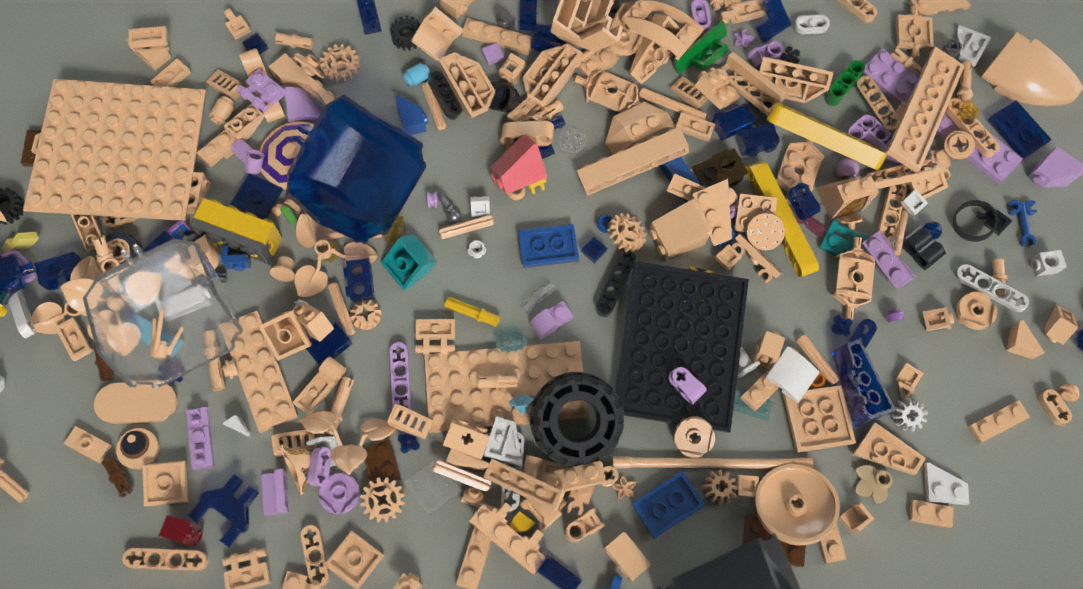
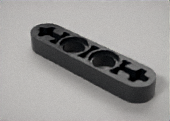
[596,250,636,317]

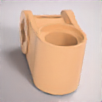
[565,508,605,543]

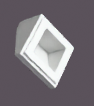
[223,415,251,436]

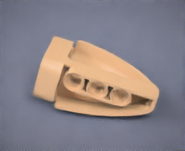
[981,32,1083,106]

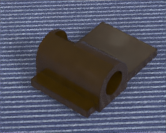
[692,148,748,188]

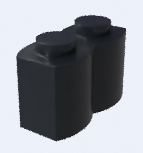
[902,226,946,270]

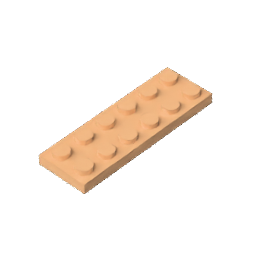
[220,311,299,433]

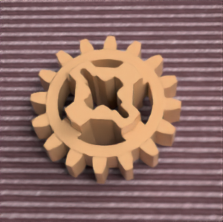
[320,44,360,82]
[607,213,647,252]
[360,477,406,523]

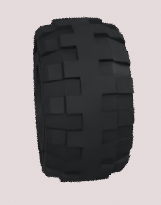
[530,372,624,467]

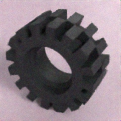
[390,16,421,51]
[0,187,24,225]

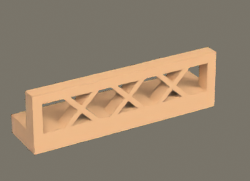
[720,52,786,116]

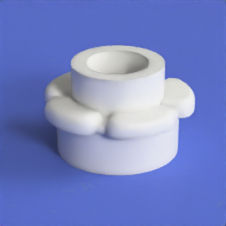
[468,240,486,259]

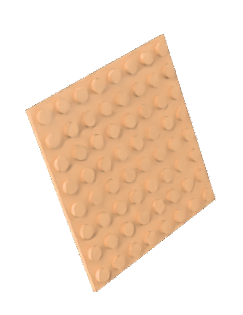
[23,79,206,221]

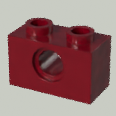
[158,515,203,547]

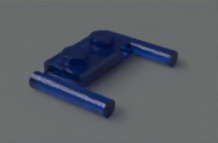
[519,0,552,32]

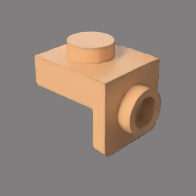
[394,573,423,589]

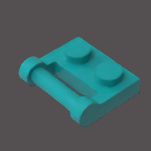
[819,219,868,258]

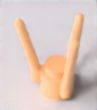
[149,309,184,359]

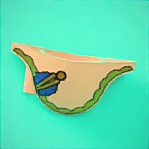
[279,444,312,495]

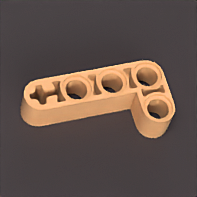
[239,48,285,123]

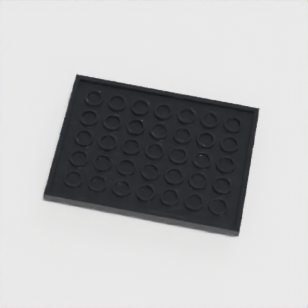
[615,261,749,433]

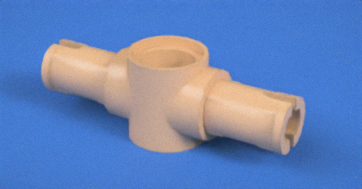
[91,235,124,294]

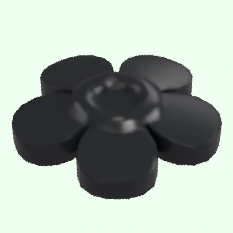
[780,46,800,64]

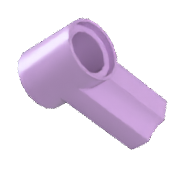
[231,139,264,175]

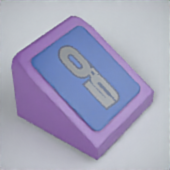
[166,220,194,245]

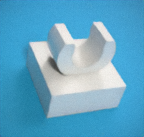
[900,189,928,216]
[470,196,490,217]

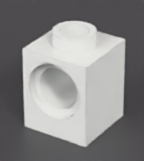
[1030,250,1067,277]

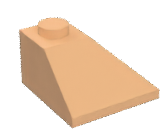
[259,310,311,361]

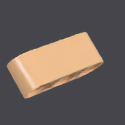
[500,121,554,146]

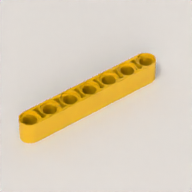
[766,102,888,170]
[746,160,819,278]

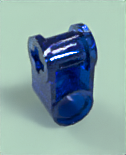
[787,183,821,221]

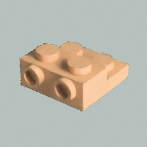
[695,67,741,110]

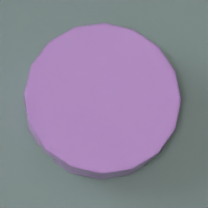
[319,473,360,515]

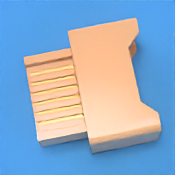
[521,498,568,531]

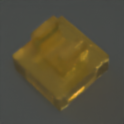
[957,98,981,122]

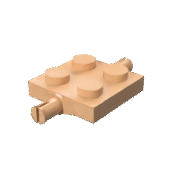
[896,5,934,59]

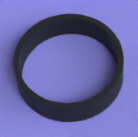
[953,200,998,242]

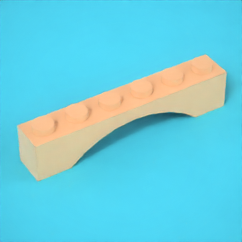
[269,53,361,143]

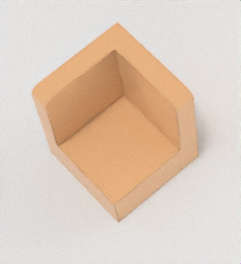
[838,502,874,534]

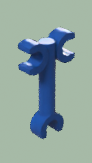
[1007,200,1037,246]

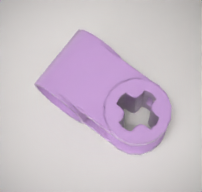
[747,41,783,71]
[668,367,707,404]

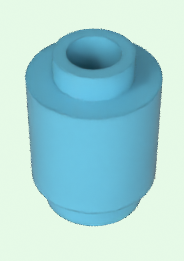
[402,62,430,87]

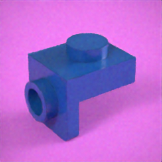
[220,245,251,271]

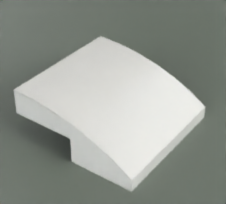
[766,346,819,403]

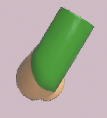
[271,203,298,225]

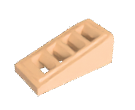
[206,69,245,102]
[670,77,708,110]
[387,404,433,440]
[271,430,317,457]
[445,449,489,471]

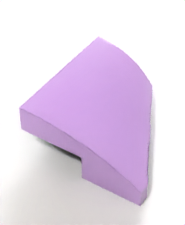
[284,87,326,123]

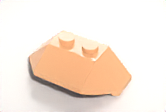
[523,43,582,107]
[439,52,495,118]
[759,57,834,103]
[605,102,676,155]

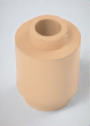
[209,96,235,125]

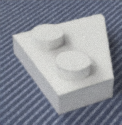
[957,25,991,66]
[484,416,522,468]
[924,463,969,505]

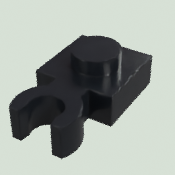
[975,208,1013,236]

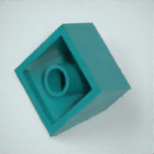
[381,234,437,291]

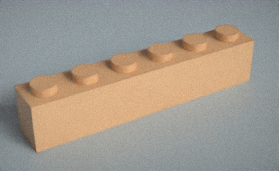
[577,127,689,196]

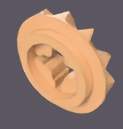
[944,131,975,160]
[350,300,381,330]

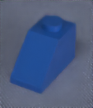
[395,96,429,136]

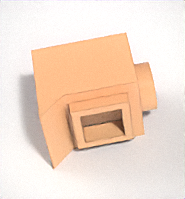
[499,53,526,87]

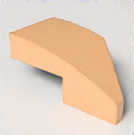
[895,363,924,404]

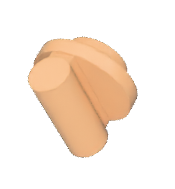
[461,487,484,507]

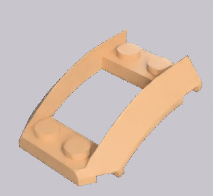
[622,0,704,60]

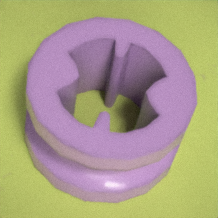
[427,191,438,208]

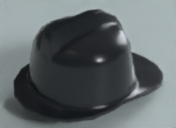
[489,81,522,112]

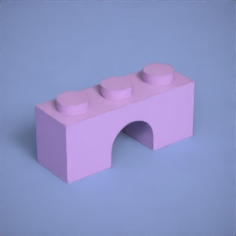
[862,232,916,289]

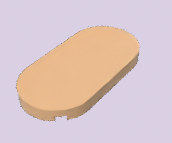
[608,1,652,56]
[94,382,178,424]

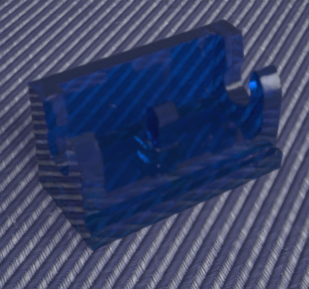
[356,0,382,35]
[536,555,582,589]

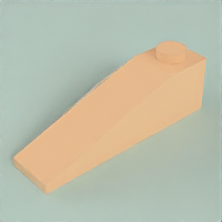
[629,14,681,84]

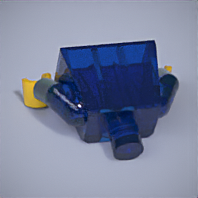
[0,255,36,317]

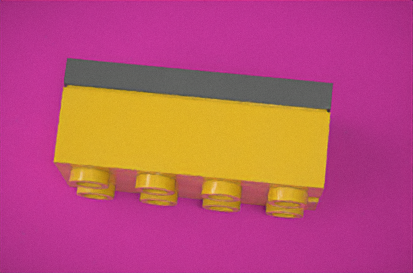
[189,198,282,265]

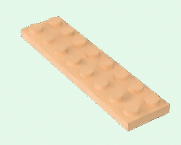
[886,47,965,172]

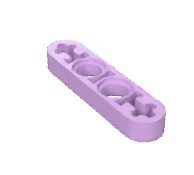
[390,342,411,419]

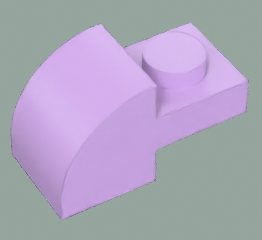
[530,301,573,340]

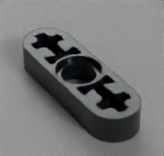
[428,71,462,120]

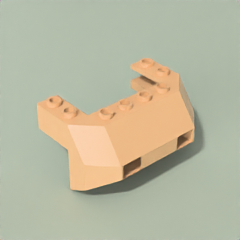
[551,0,623,52]

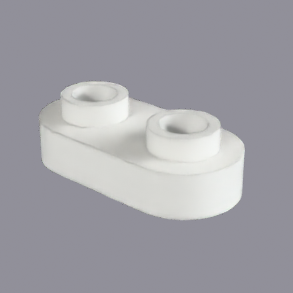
[794,15,830,34]

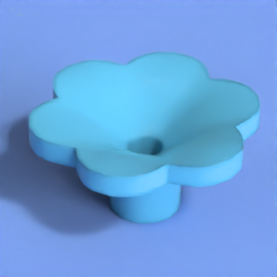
[509,395,534,413]

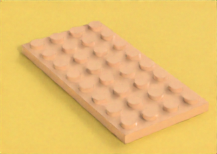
[424,341,589,433]

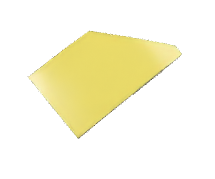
[2,232,39,253]

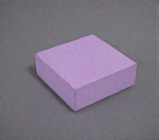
[482,43,505,66]

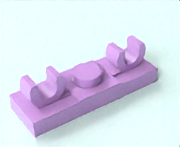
[186,406,215,471]

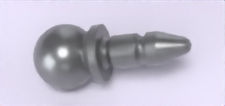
[437,191,461,223]

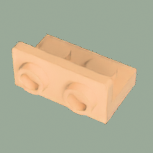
[907,167,948,199]

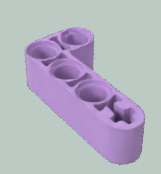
[847,115,903,167]

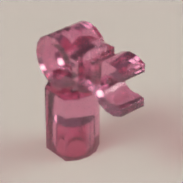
[794,196,828,238]

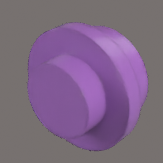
[885,308,905,322]

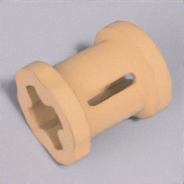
[601,466,618,487]

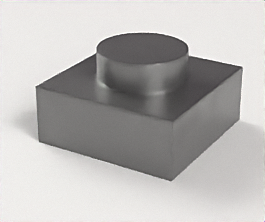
[497,9,515,31]

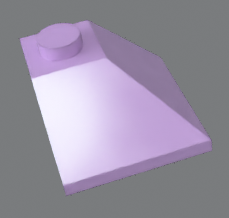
[1028,147,1083,188]

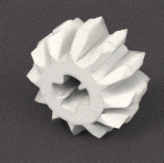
[892,397,928,432]

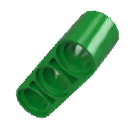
[825,60,865,106]

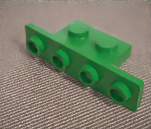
[674,21,728,74]

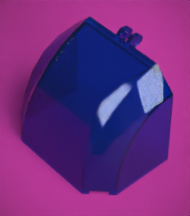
[286,94,426,244]

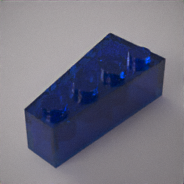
[832,339,896,428]

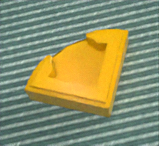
[509,511,536,532]

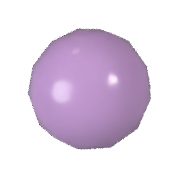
[835,157,859,178]

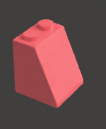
[490,134,547,194]

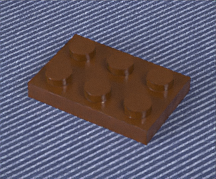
[742,515,806,567]

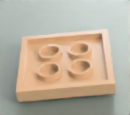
[783,385,856,453]

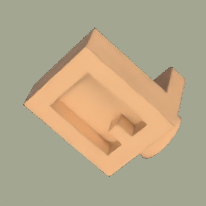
[923,307,954,331]

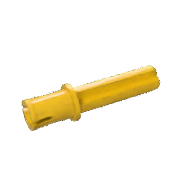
[444,297,501,327]

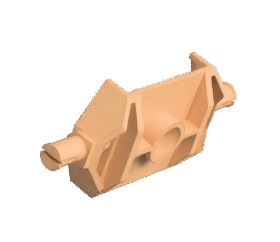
[574,70,642,113]
[776,139,824,204]
[832,237,875,320]

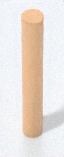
[893,210,908,256]

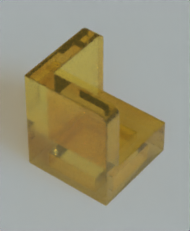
[383,214,406,242]

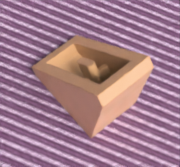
[1006,320,1045,359]

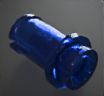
[549,115,565,130]

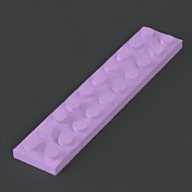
[862,48,1022,185]

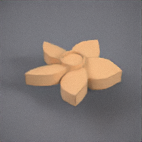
[612,476,636,500]

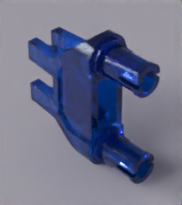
[187,474,259,548]

